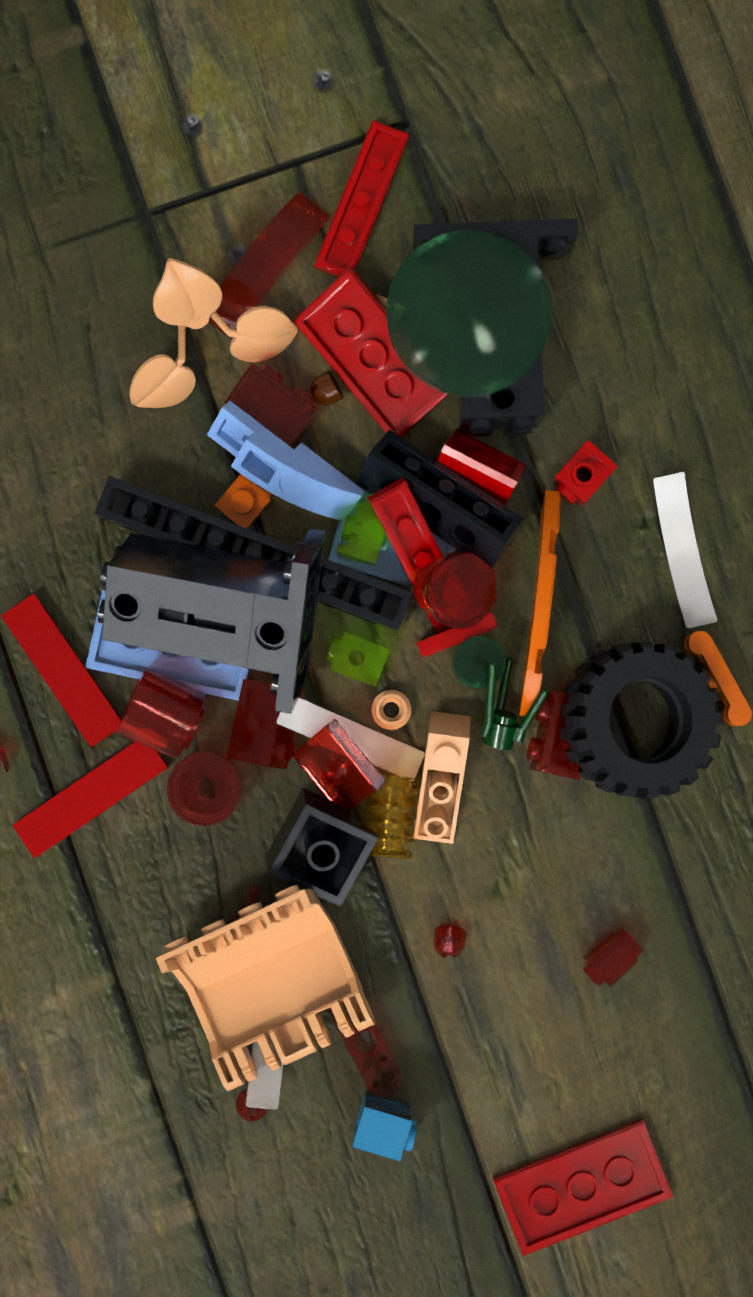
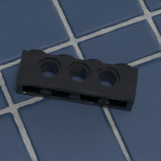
[357,430,524,571]

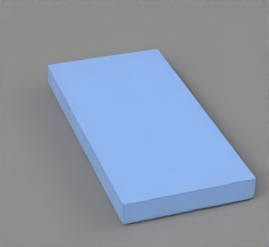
[85,590,250,702]

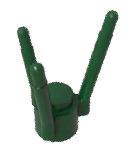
[481,656,549,750]

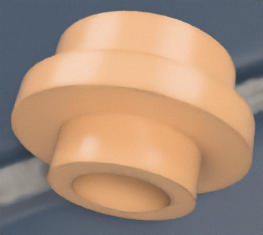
[371,690,411,730]

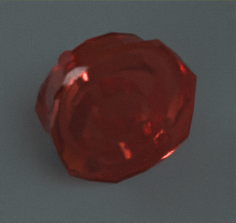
[412,551,497,629]

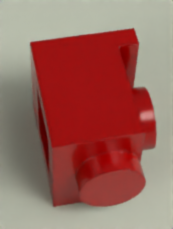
[552,440,618,506]

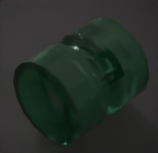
[451,636,506,690]

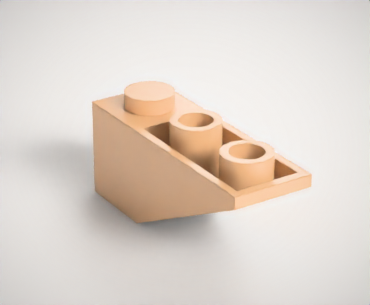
[413,711,471,844]

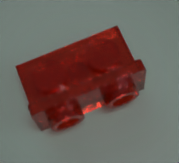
[227,679,302,769]

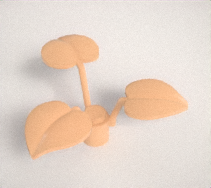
[129,258,298,408]

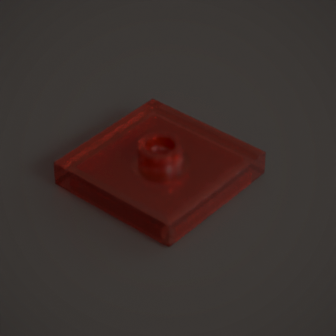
[292,719,386,812]

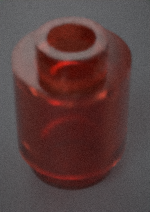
[582,928,643,988]

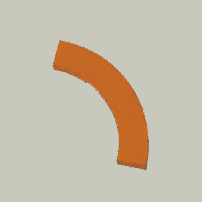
[519,490,561,716]

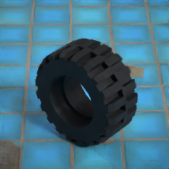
[558,642,723,798]

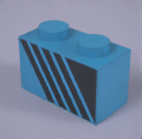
[352,1093,418,1161]

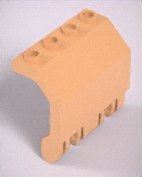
[156,885,376,1091]

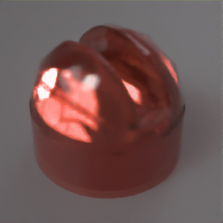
[433,924,467,958]
[236,1088,267,1122]

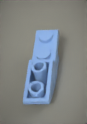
[207,401,365,521]

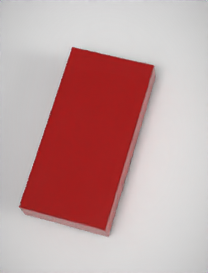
[416,612,497,658]

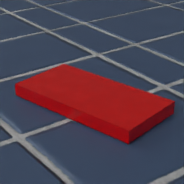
[293,267,455,438]
[492,1118,673,1256]

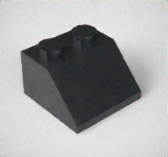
[266,788,378,907]

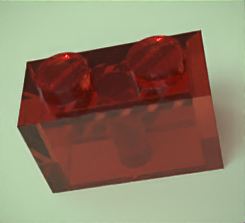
[224,363,319,449]

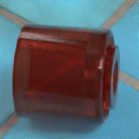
[116,666,206,759]
[167,752,245,826]

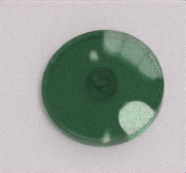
[386,230,552,397]

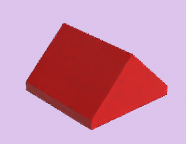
[437,429,527,506]

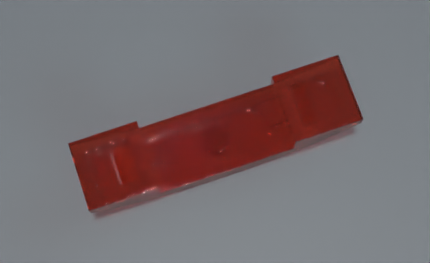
[208,192,330,340]

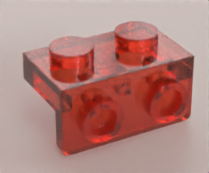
[527,691,580,780]

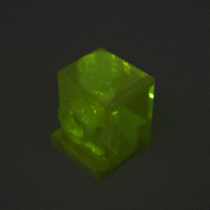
[336,501,385,566]
[326,632,390,688]

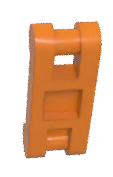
[683,631,752,726]

